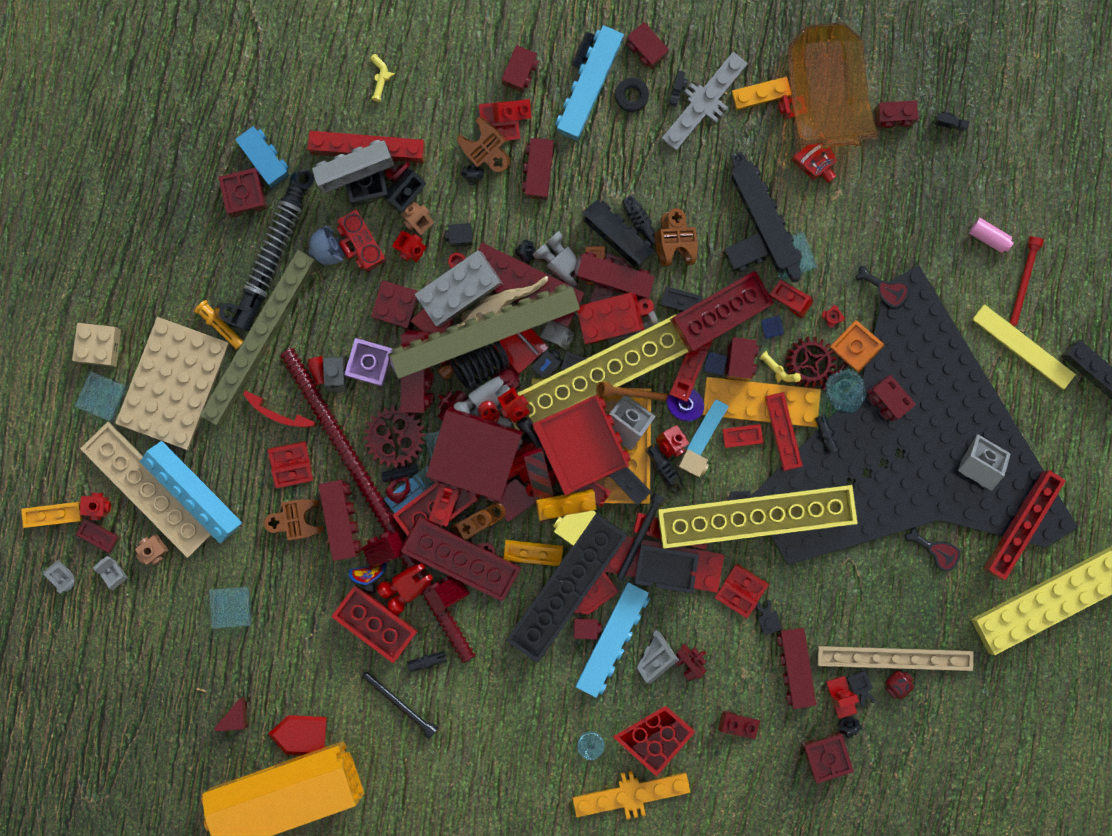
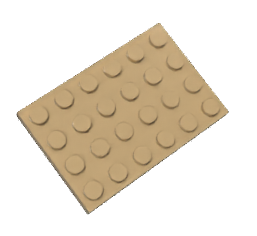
[115,317,230,450]

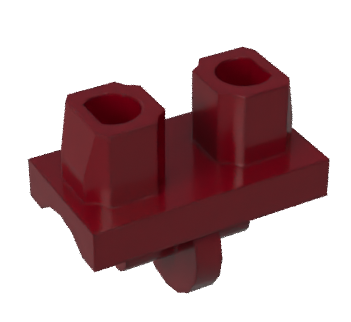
[437,390,468,421]
[675,644,707,681]

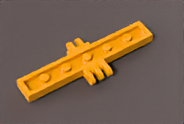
[572,771,691,820]

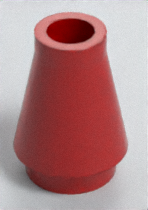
[307,356,324,385]

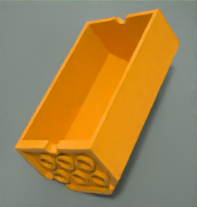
[201,741,365,836]

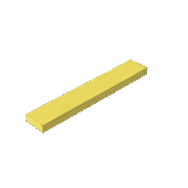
[972,304,1076,390]

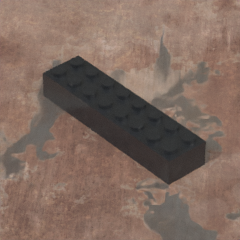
[506,512,628,663]

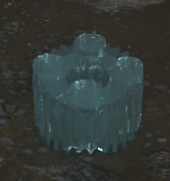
[826,369,866,413]

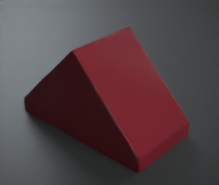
[214,697,248,731]

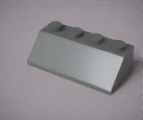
[312,140,394,194]

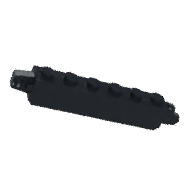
[731,152,802,283]

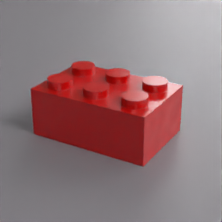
[577,292,645,345]

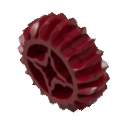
[784,336,837,388]

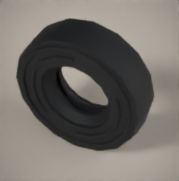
[615,77,649,112]

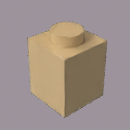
[677,449,709,477]

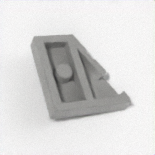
[637,630,679,684]

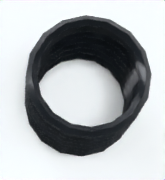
[449,341,510,390]

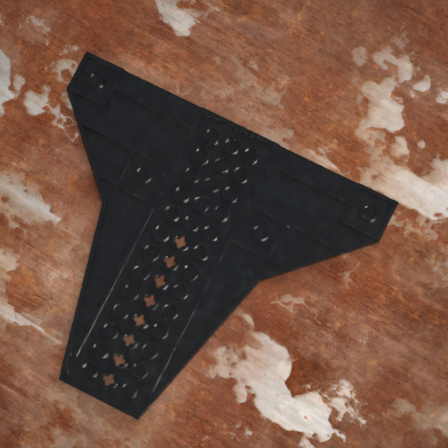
[751,265,1078,565]

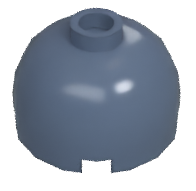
[308,226,344,265]

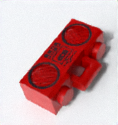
[336,209,387,272]

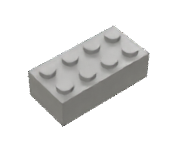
[415,250,503,327]

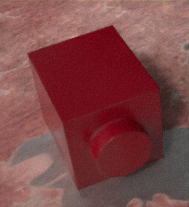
[574,618,601,639]

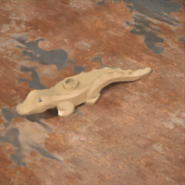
[457,276,548,327]

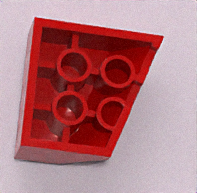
[613,706,696,777]

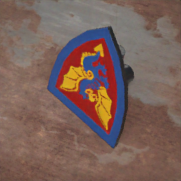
[348,562,387,594]

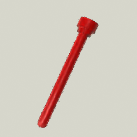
[1010,236,1044,326]

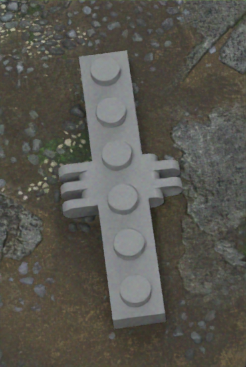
[661,52,748,151]

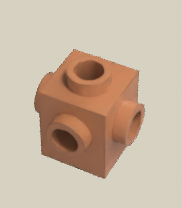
[401,202,435,235]
[135,535,169,565]

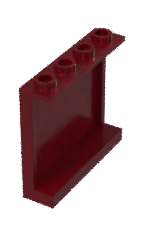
[426,407,523,502]

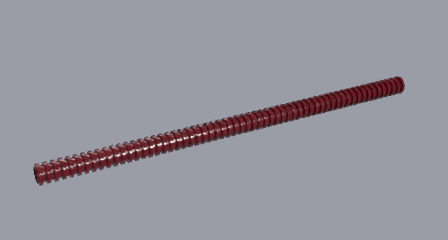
[280,348,476,663]

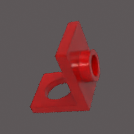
[778,95,806,119]

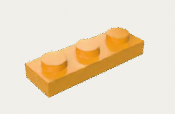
[731,77,792,110]
[536,489,596,521]
[21,502,83,528]
[504,540,563,566]

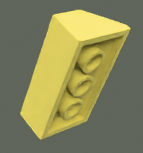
[553,511,596,546]

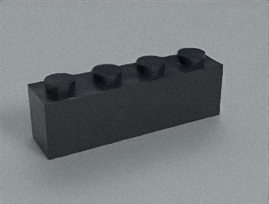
[1061,340,1112,400]

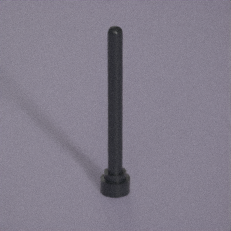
[516,415,553,470]
[617,493,667,581]
[362,672,439,739]

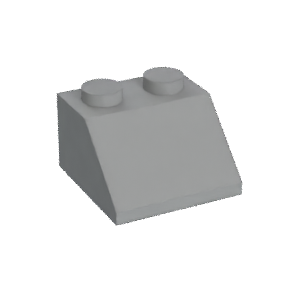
[610,396,656,451]
[958,434,1011,491]

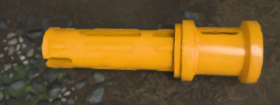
[194,300,243,350]

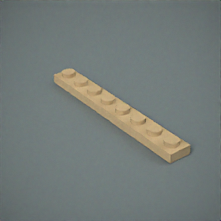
[817,646,974,671]

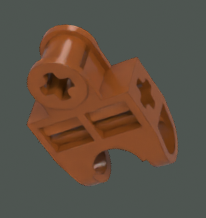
[457,116,510,172]
[654,208,698,267]
[264,499,324,541]
[450,503,506,540]

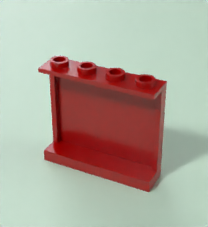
[533,394,631,496]

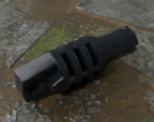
[622,195,655,244]
[645,444,684,494]

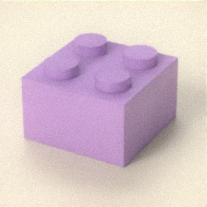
[344,338,392,387]

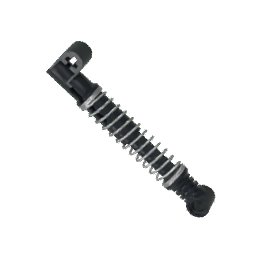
[214,169,314,332]

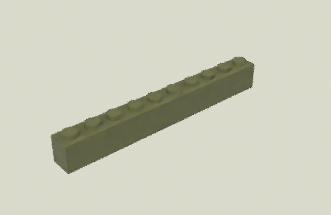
[200,250,317,427]
[387,284,580,379]

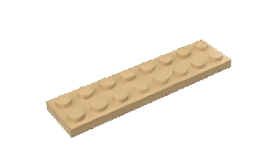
[80,422,211,558]

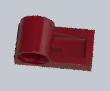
[718,711,760,739]

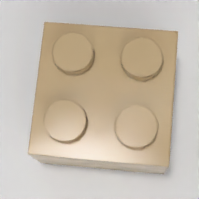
[72,323,121,367]

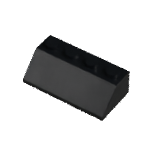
[582,199,654,270]

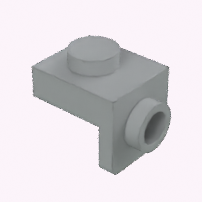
[540,321,574,350]
[93,556,127,590]
[43,559,75,594]

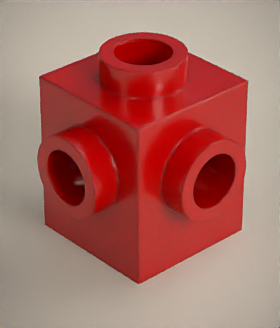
[392,231,427,263]
[497,387,530,423]
[655,425,689,458]
[80,493,111,520]

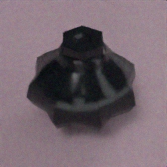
[461,164,484,185]
[515,239,536,263]
[837,716,862,738]

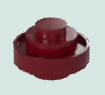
[491,367,520,390]

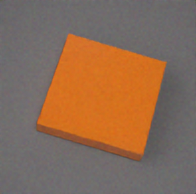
[830,320,885,373]

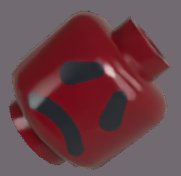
[885,671,914,700]

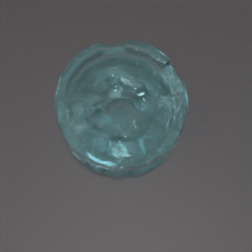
[577,731,605,760]

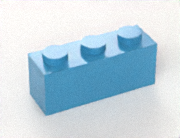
[235,126,290,189]

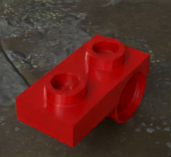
[492,99,532,123]

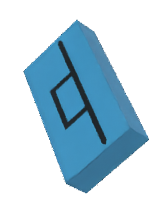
[384,476,426,513]

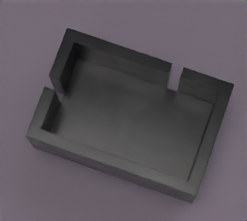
[634,545,699,593]

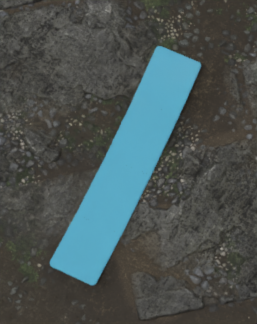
[687,399,729,456]

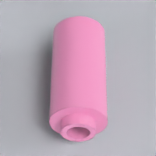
[969,217,1013,253]

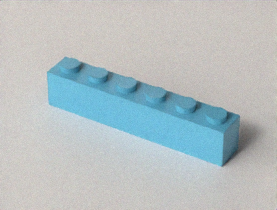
[555,25,624,141]
[140,441,242,544]
[575,582,650,698]

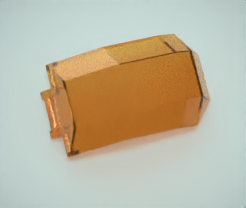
[788,22,877,149]

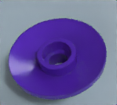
[667,389,704,421]

